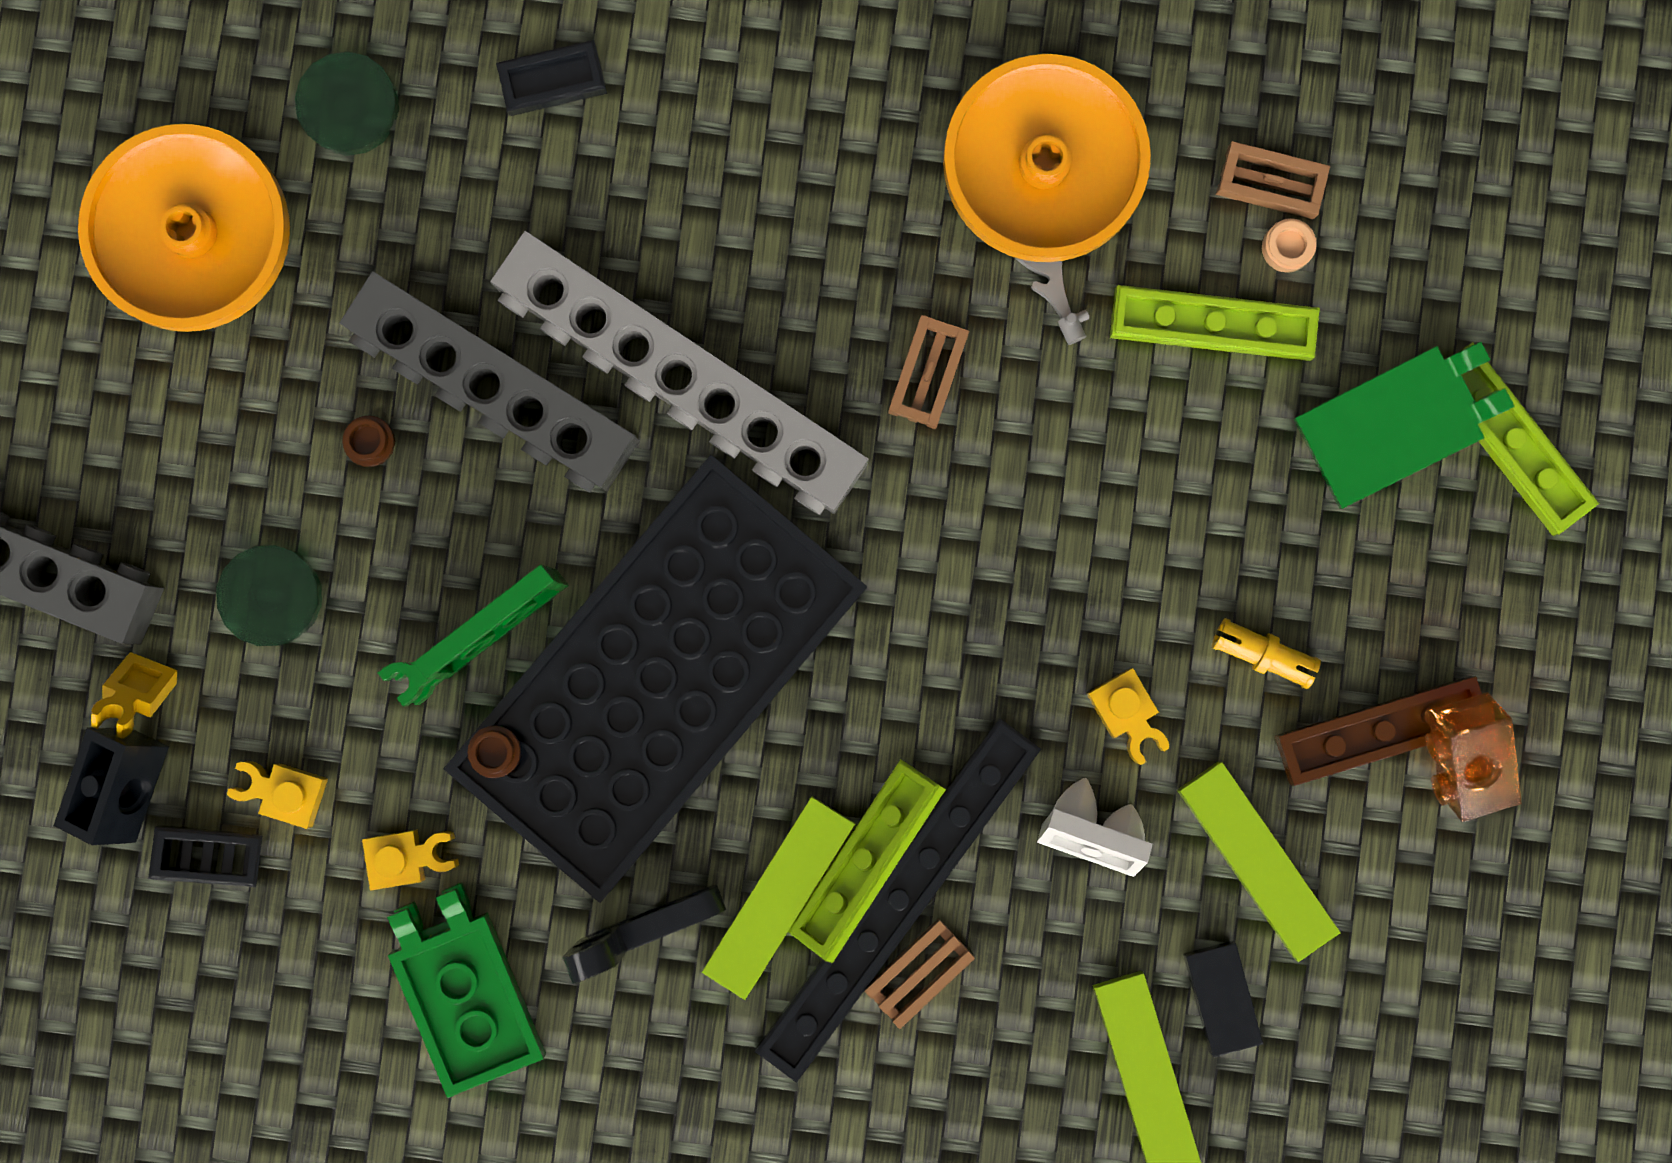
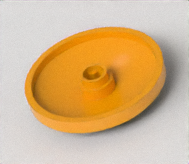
[943,54,1151,262]
[78,124,290,332]

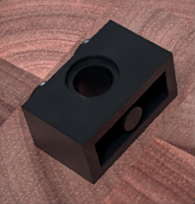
[53,727,169,846]

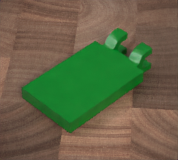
[1294,342,1515,509]
[378,564,569,706]
[387,882,546,1098]

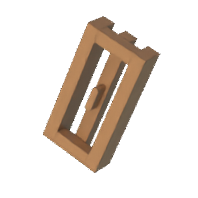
[1216,141,1330,219]
[888,315,969,429]
[864,918,975,1030]

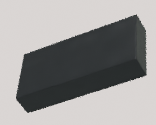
[496,40,608,117]
[1183,941,1263,1057]

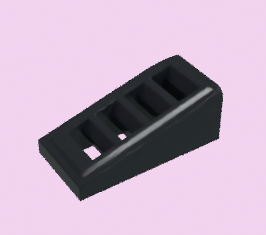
[148,825,263,887]

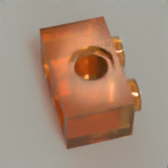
[1425,692,1522,822]

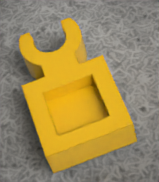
[91,652,177,739]
[1086,668,1169,765]
[227,761,328,829]
[362,829,459,891]

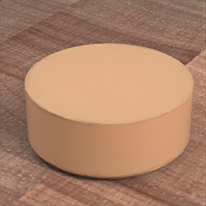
[1262,218,1317,272]

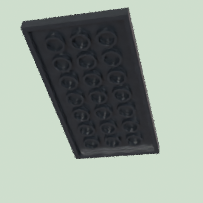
[443,455,868,903]

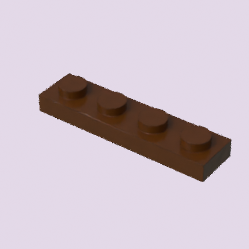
[1275,676,1492,786]

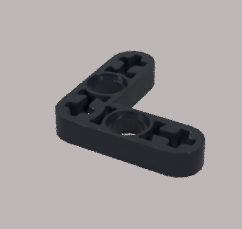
[562,885,726,983]

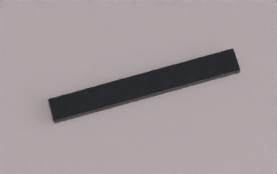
[755,718,1041,1083]

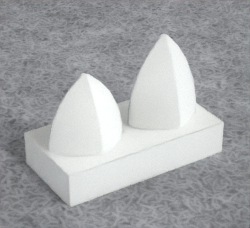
[1037,778,1153,877]

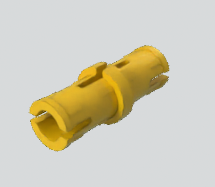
[1212,618,1321,689]

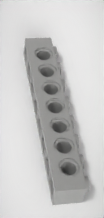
[490,231,868,515]

